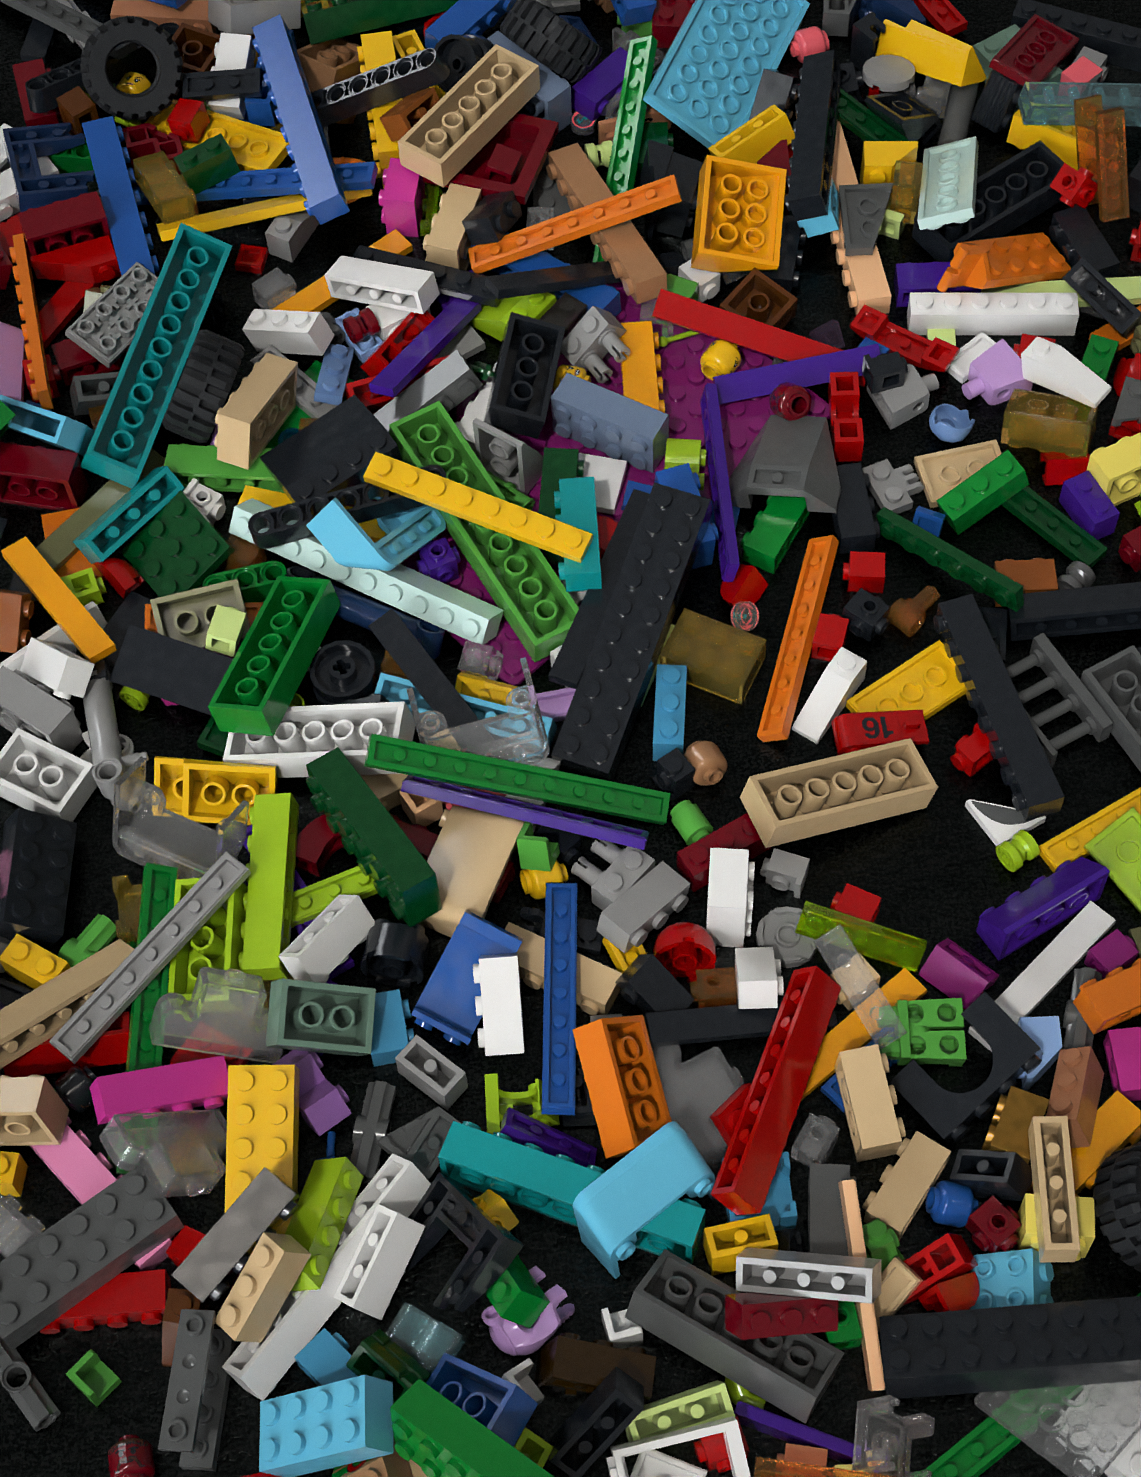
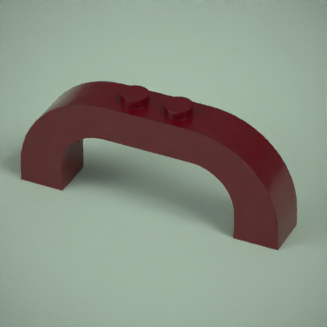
[295,814,439,877]

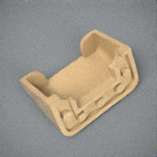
[418,805,525,937]

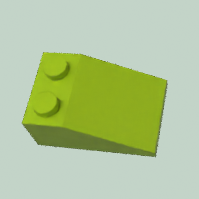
[469,292,560,341]

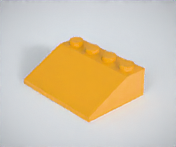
[691,155,787,272]

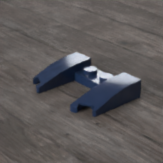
[3,122,95,212]

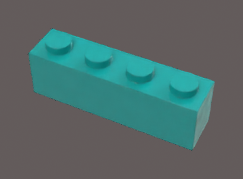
[72,466,185,564]
[554,477,602,592]

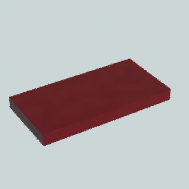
[989,14,1080,93]

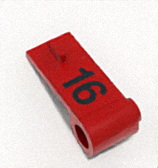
[831,710,929,755]

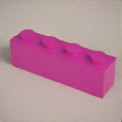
[90,1055,228,1127]

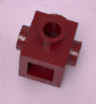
[965,1196,1022,1253]

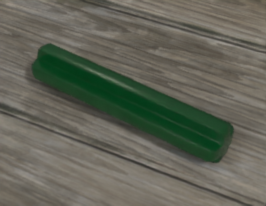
[470,360,495,381]

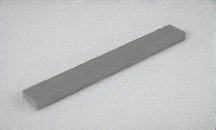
[49,851,251,1064]

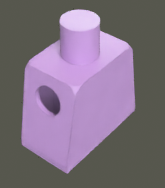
[962,339,1033,405]

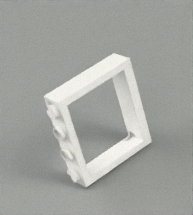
[606,1416,751,1477]

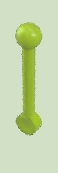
[659,330,700,347]

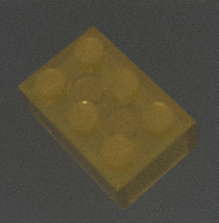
[1000,388,1099,457]
[660,608,766,705]

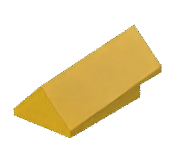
[875,19,987,87]
[154,756,279,825]

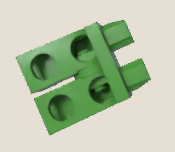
[877,998,967,1067]

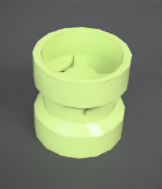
[584,140,612,169]

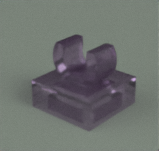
[809,319,845,349]

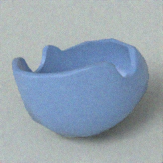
[929,403,975,443]

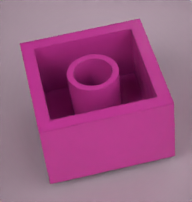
[379,158,427,237]

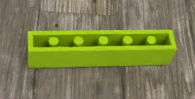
[238,793,299,981]

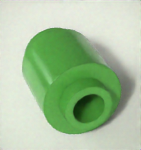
[670,800,713,846]

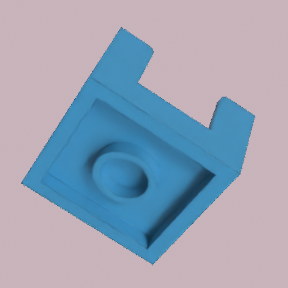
[722,1152,797,1230]

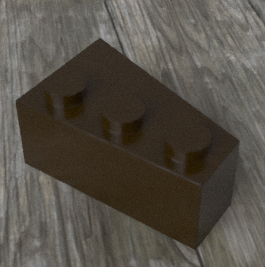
[534,1333,656,1402]

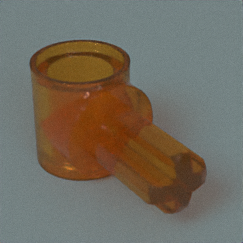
[888,586,940,637]

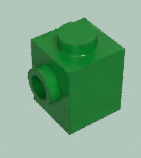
[822,1301,863,1350]

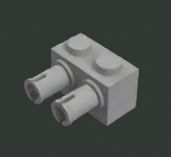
[561,306,631,383]
[571,839,655,910]

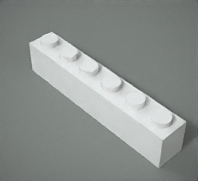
[907,292,1079,336]

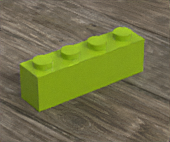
[285,1157,364,1292]

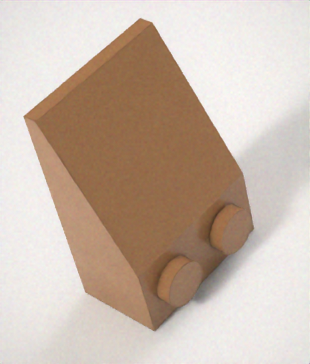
[297,38,364,92]

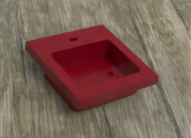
[423,113,559,205]

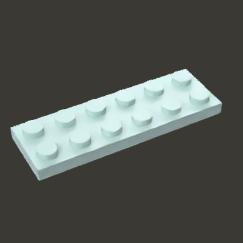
[917,136,979,230]

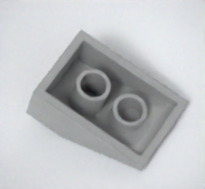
[473,418,543,495]

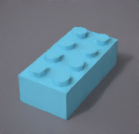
[259,1375,394,1477]

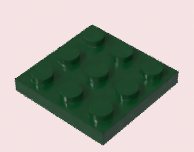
[121,490,235,597]

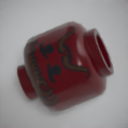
[769,382,812,421]
[108,1434,155,1477]

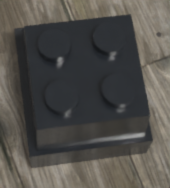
[638,140,703,243]

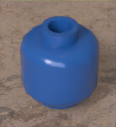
[926,1180,978,1228]

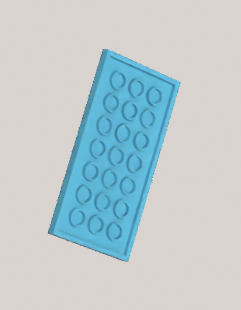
[642,0,810,148]

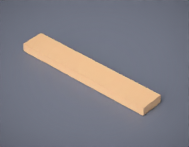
[838,1179,886,1391]

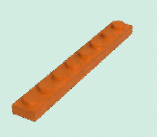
[468,174,682,274]
[9,233,54,410]
[757,535,839,742]

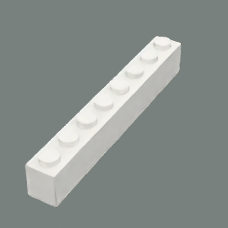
[222,1153,431,1401]

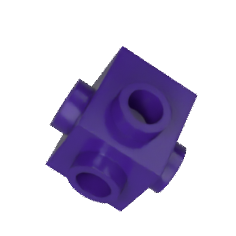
[416,537,461,584]

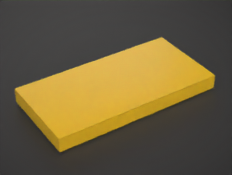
[846,640,967,720]

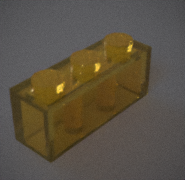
[133,151,197,225]

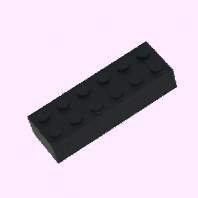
[912,141,1064,262]

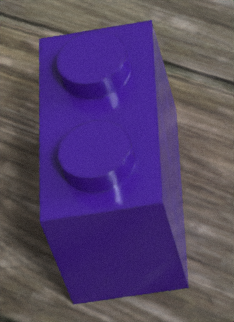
[1059,470,1120,540]

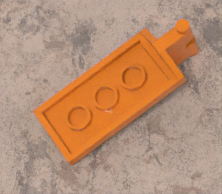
[937,232,1071,292]

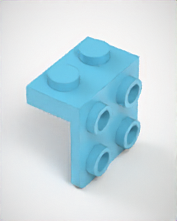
[971,1248,1054,1309]

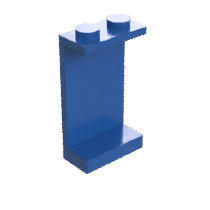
[411,909,523,1046]

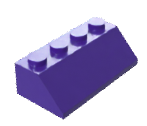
[976,856,1110,961]

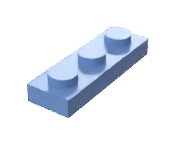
[314,344,355,405]

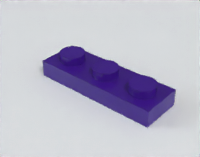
[500,1107,597,1168]

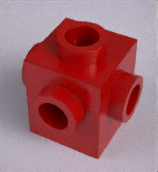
[1049,163,1100,209]

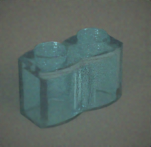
[385,1302,465,1376]

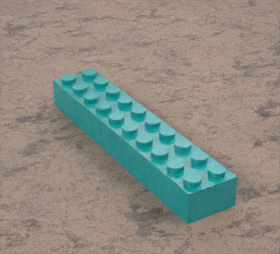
[80,223,232,489]

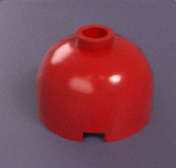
[653,922,717,983]

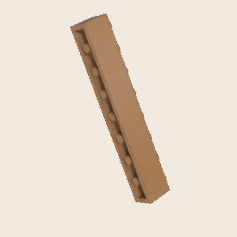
[546,143,668,305]

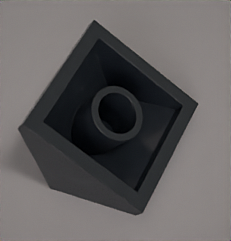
[865,91,939,141]

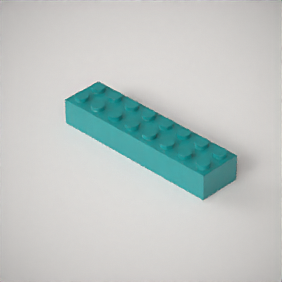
[438,1121,706,1264]

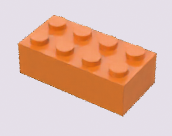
[572,1015,671,1159]

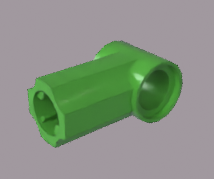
[58,914,120,967]

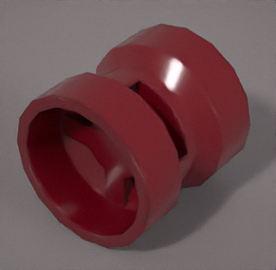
[342,307,380,344]

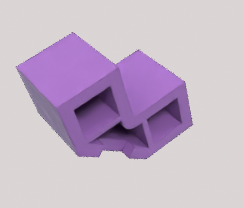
[272,1050,352,1136]

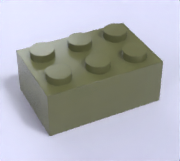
[150,579,251,648]

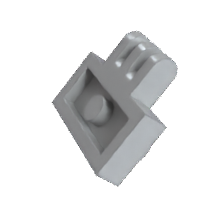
[862,459,924,514]

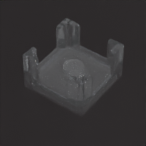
[852,1395,935,1477]

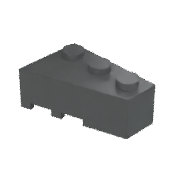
[822,0,861,36]

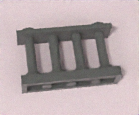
[1006,633,1113,768]
[158,1309,236,1471]

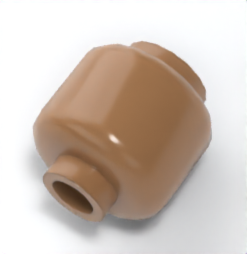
[684,741,728,786]

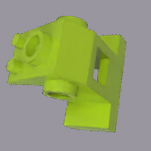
[485,1074,560,1135]

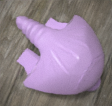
[482,1266,575,1356]

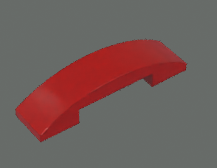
[850,304,960,372]

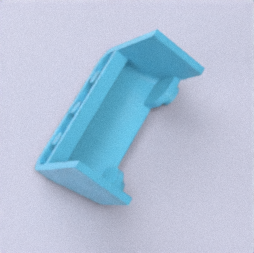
[306,497,446,571]
[573,1121,715,1279]

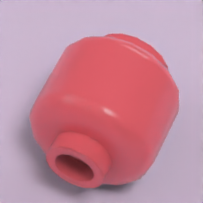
[789,26,829,63]

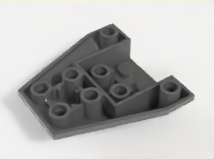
[729,415,841,513]

